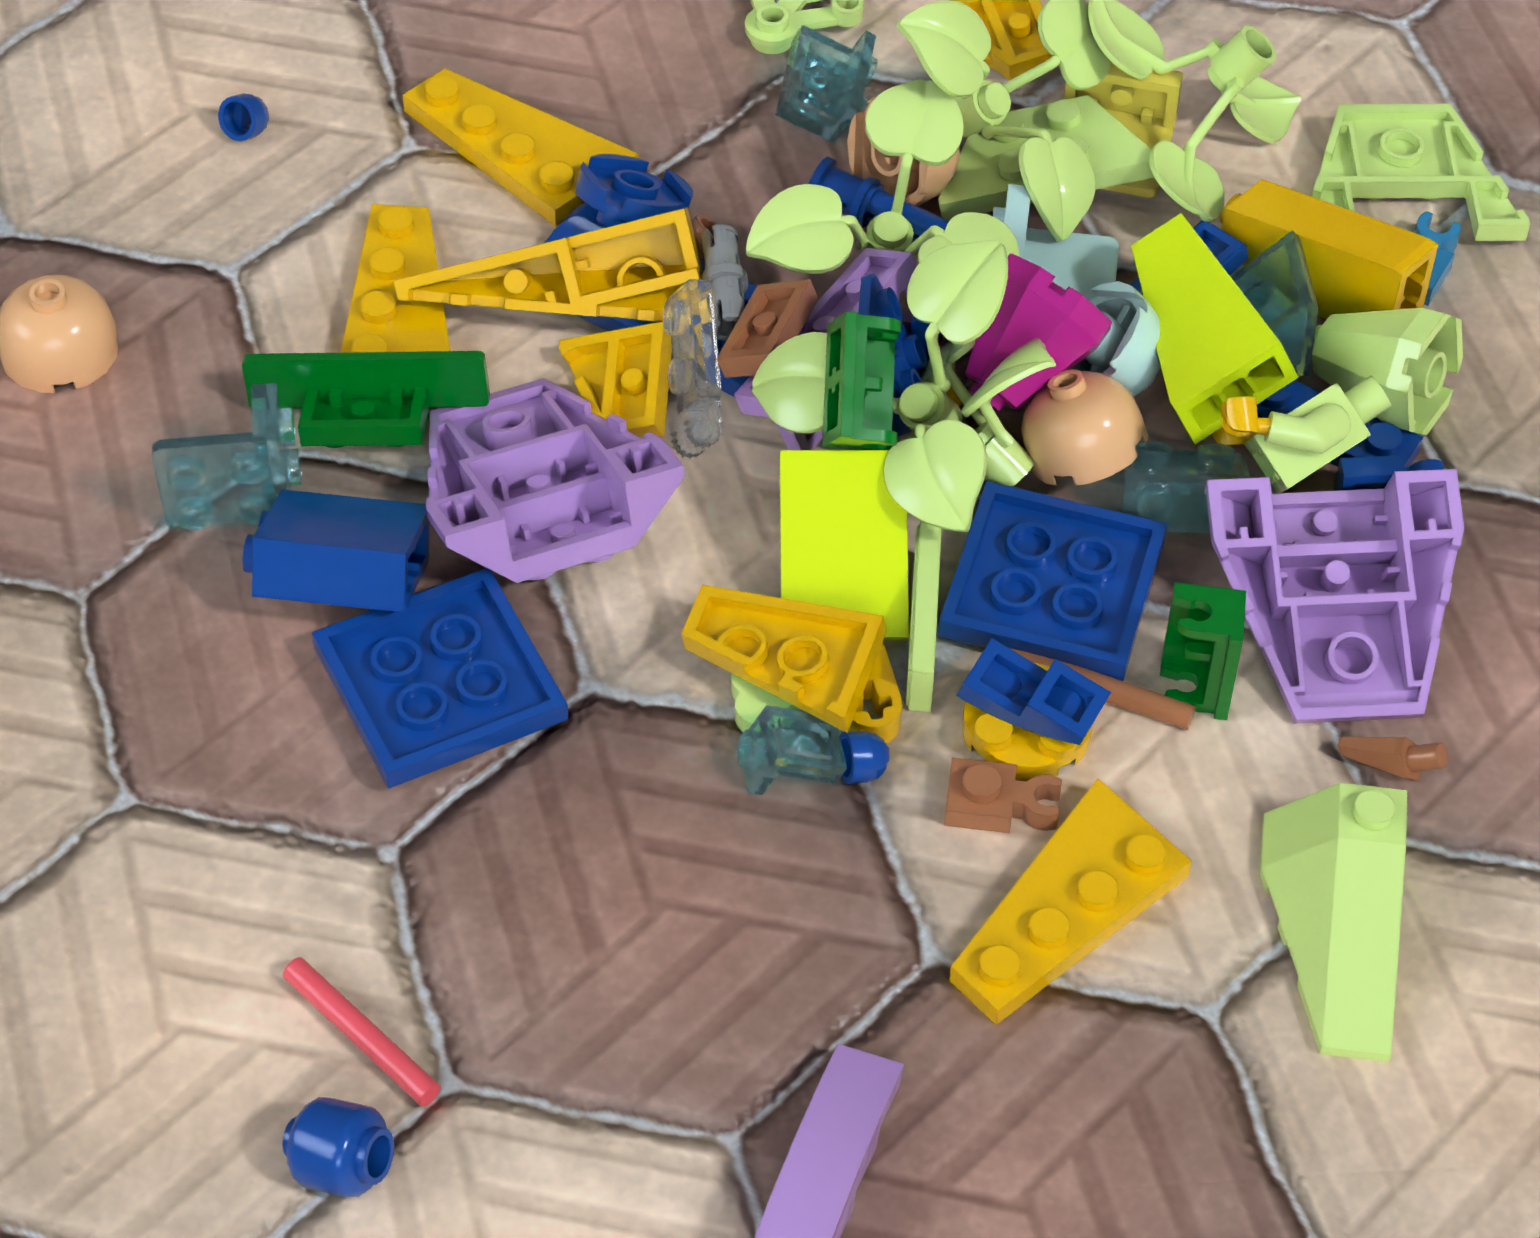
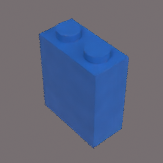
[243,489,430,612]

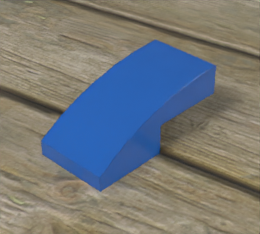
[956,638,1111,745]

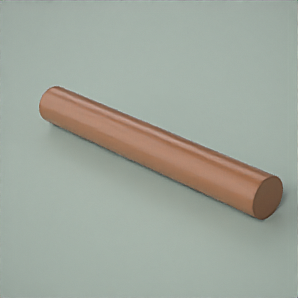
[1011,648,1196,730]

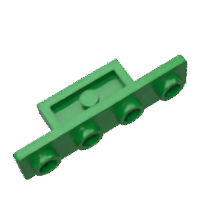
[242,351,490,448]

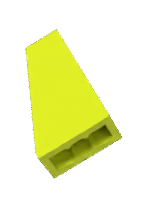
[1131,213,1299,444]

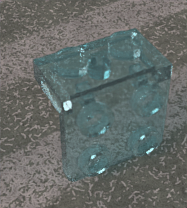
[152,383,302,530]

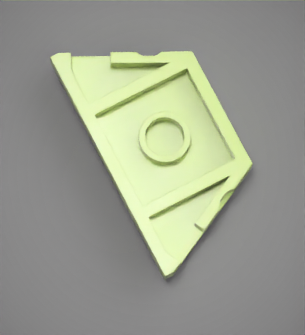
[938,95,1155,221]

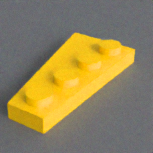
[402,68,639,227]
[340,204,451,353]
[949,778,1192,1025]

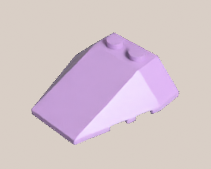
[426,378,685,583]
[1205,469,1464,724]

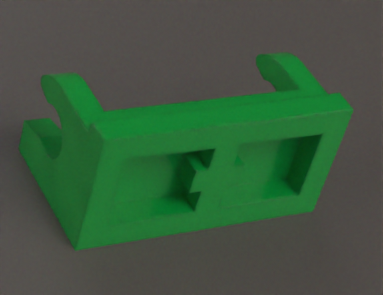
[822,311,901,450]
[1160,582,1246,721]

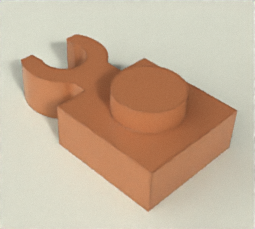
[944,757,1062,833]

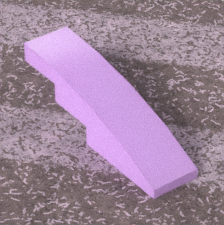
[754,1044,904,1238]

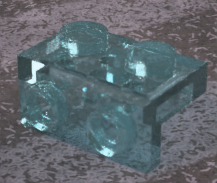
[775,25,878,144]
[1120,441,1250,533]

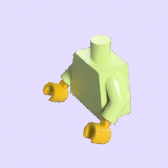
[1212,376,1391,493]

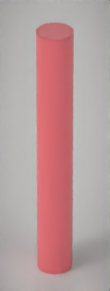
[283,957,441,1107]

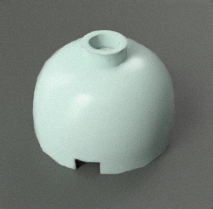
[1070,281,1161,397]

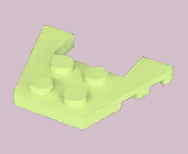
[1312,104,1530,241]

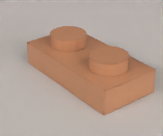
[717,279,819,378]

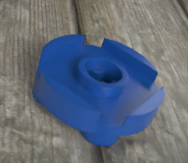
[575,154,693,227]

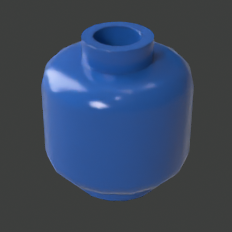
[282,1097,394,1197]

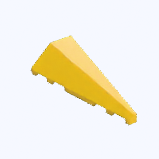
[393,207,711,326]

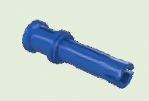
[809,157,948,242]

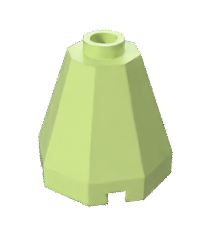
[1307,308,1463,436]

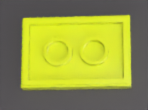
[779,450,909,641]

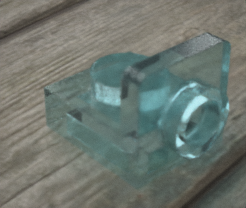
[737,705,847,795]

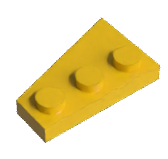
[681,584,887,733]

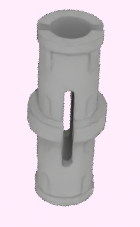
[701,224,749,341]

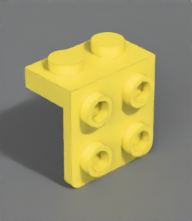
[1064,62,1184,198]

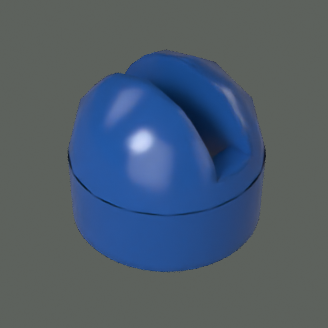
[218,93,269,141]
[837,730,889,784]

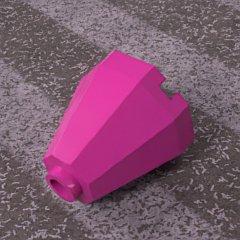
[966,253,1112,412]

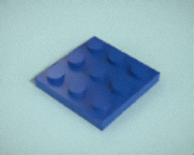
[938,481,1168,681]
[312,568,568,789]

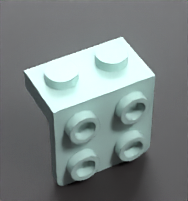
[993,184,1119,301]

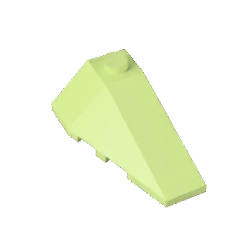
[1260,783,1407,1062]

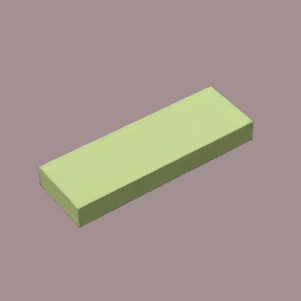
[905,521,942,712]

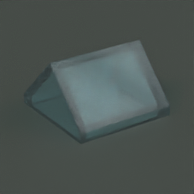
[1231,230,1319,376]

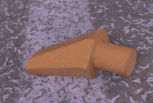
[1337,737,1448,781]

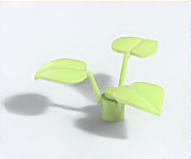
[896,0,1111,242]
[1088,0,1301,223]
[746,79,1020,274]
[752,240,1008,532]
[897,338,1056,487]

